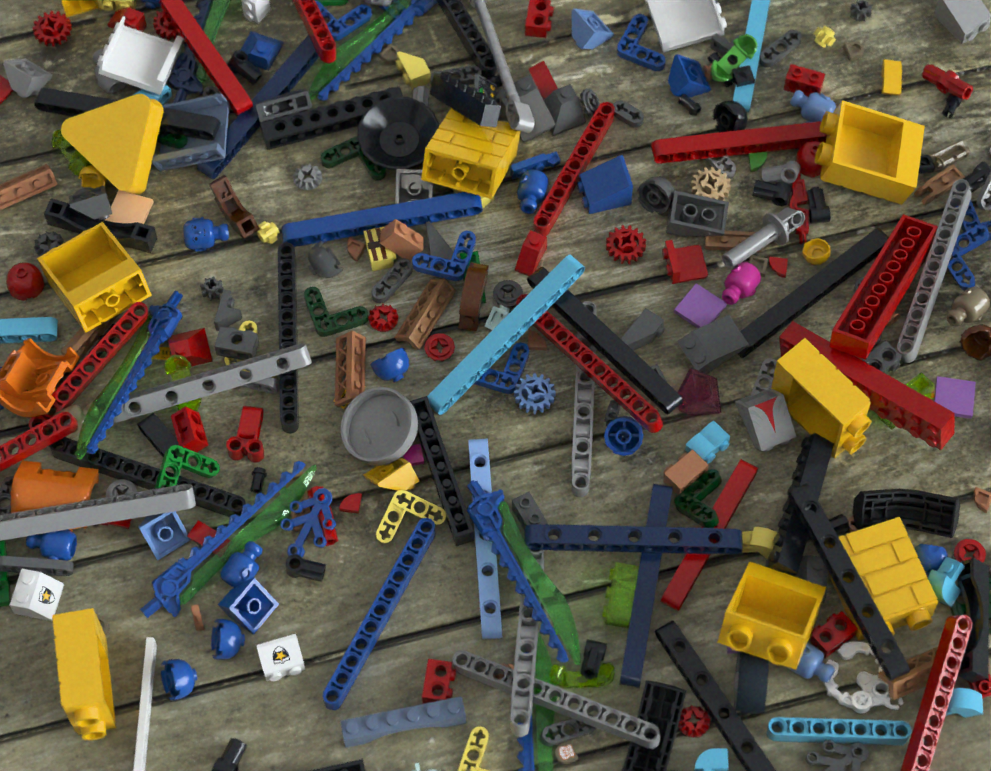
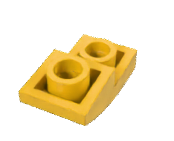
[881,59,902,96]

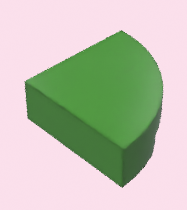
[748,152,767,172]

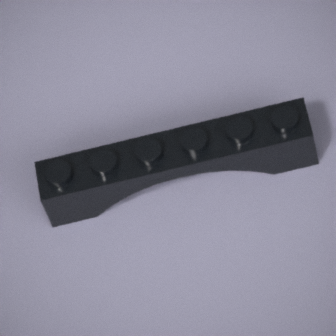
[44,198,157,253]
[957,558,989,683]

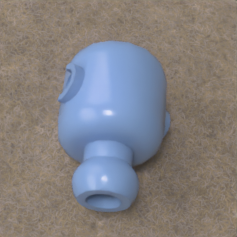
[790,90,836,123]
[787,643,835,683]

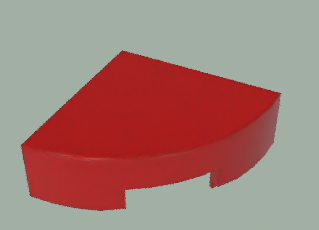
[768,257,788,278]
[339,493,362,514]

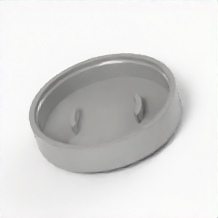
[341,387,418,466]

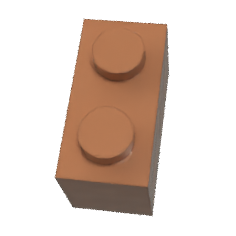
[380,219,424,260]
[663,449,709,495]

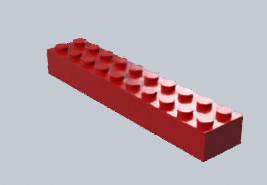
[829,214,938,360]
[779,321,955,450]

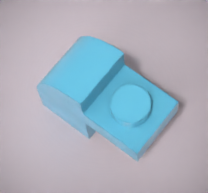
[928,556,965,607]
[935,688,983,718]
[694,748,728,771]

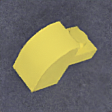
[742,527,777,559]

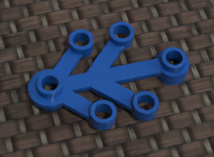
[281,488,336,557]

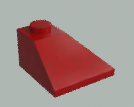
[168,328,213,370]

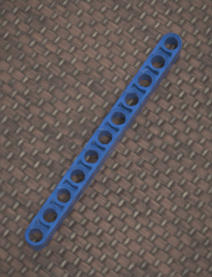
[282,192,483,247]
[323,518,436,711]

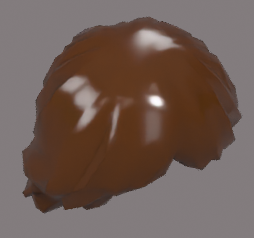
[959,324,991,361]

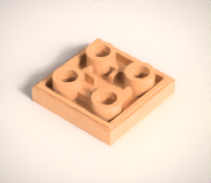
[105,190,154,224]

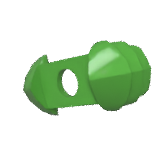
[711,34,758,82]

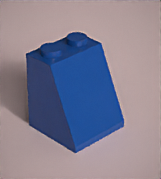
[577,155,633,214]

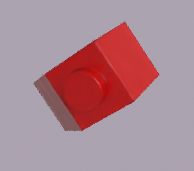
[107,7,147,32]
[515,230,547,276]

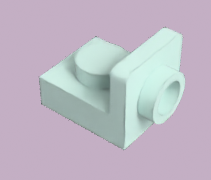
[484,305,511,330]

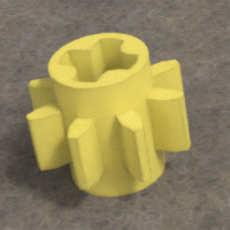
[813,25,836,48]
[256,221,280,244]

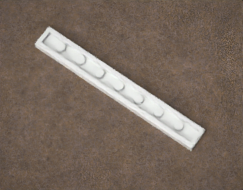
[133,637,157,771]

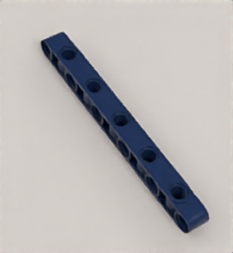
[524,524,743,554]

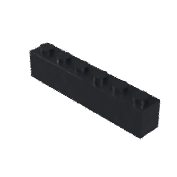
[429,72,501,127]

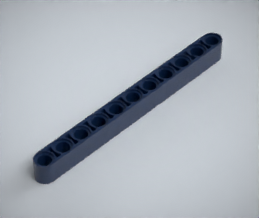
[197,34,319,179]
[620,484,673,688]

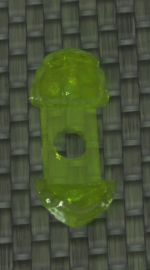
[51,129,92,177]
[164,355,202,411]
[550,662,615,689]

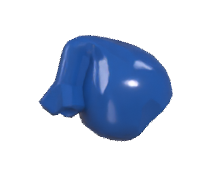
[914,544,948,579]

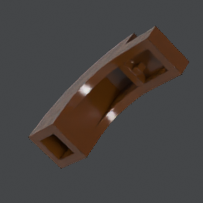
[209,175,260,238]
[458,262,489,331]

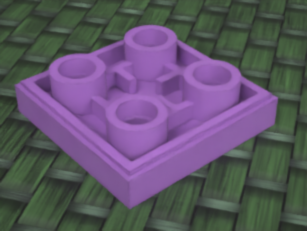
[674,283,727,328]
[934,376,976,419]

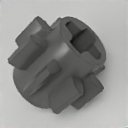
[850,0,872,22]
[200,276,224,301]

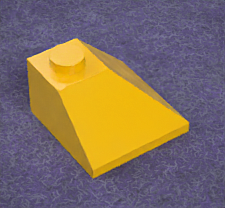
[363,458,420,491]

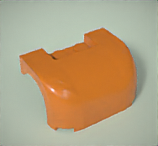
[0,338,80,418]
[11,460,99,532]

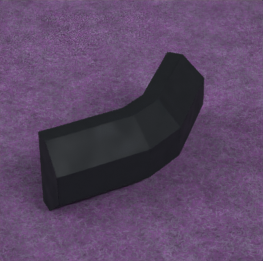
[852,489,960,538]
[622,680,686,771]

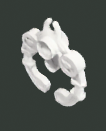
[824,641,904,714]

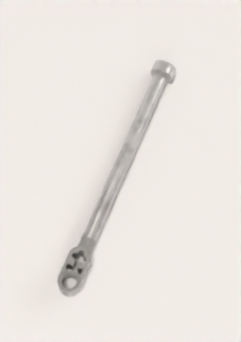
[469,0,535,133]

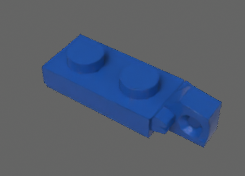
[510,151,561,179]

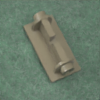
[930,140,970,172]

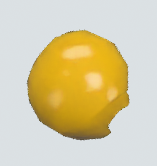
[78,165,107,188]
[802,238,831,265]

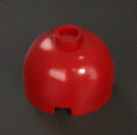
[795,141,822,178]
[6,262,45,301]

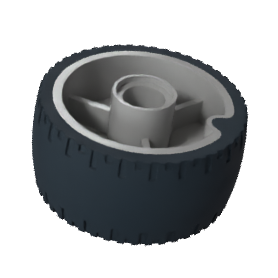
[734,651,769,714]

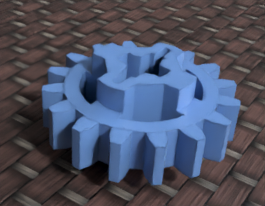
[514,373,556,414]

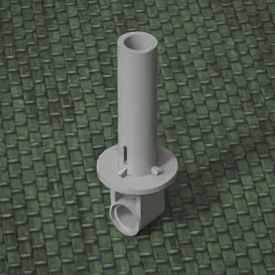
[722,207,805,269]

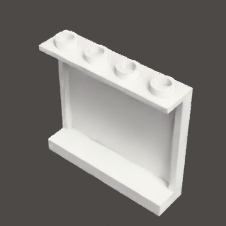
[645,0,727,53]
[97,16,184,95]

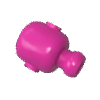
[722,262,761,305]

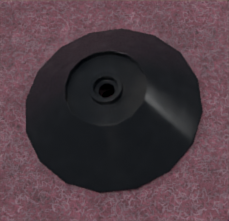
[357,97,440,170]

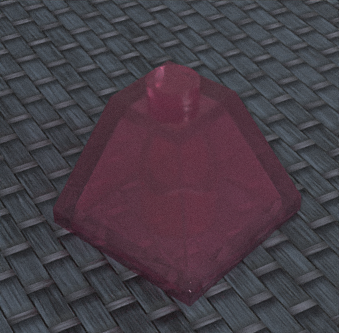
[678,368,722,416]

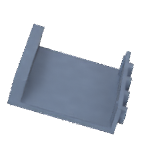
[152,93,229,171]

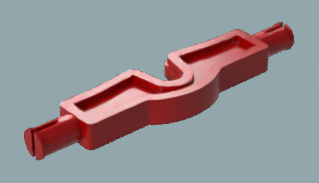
[789,170,809,245]

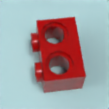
[525,0,554,38]
[784,64,825,97]
[171,407,209,453]
[810,611,858,659]
[422,659,456,704]

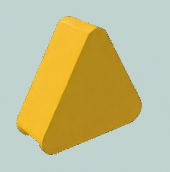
[61,94,164,195]

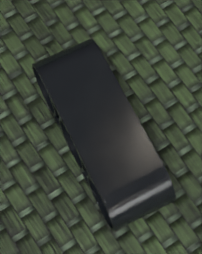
[137,413,179,458]

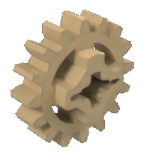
[691,167,731,201]

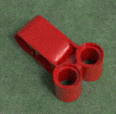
[226,406,264,463]

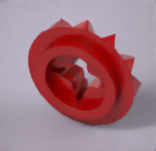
[368,303,399,332]
[424,333,455,362]
[953,539,986,563]
[678,705,710,738]

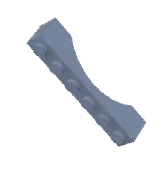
[340,696,466,748]

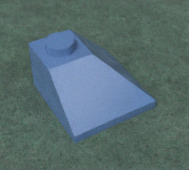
[572,9,614,50]
[138,511,191,560]

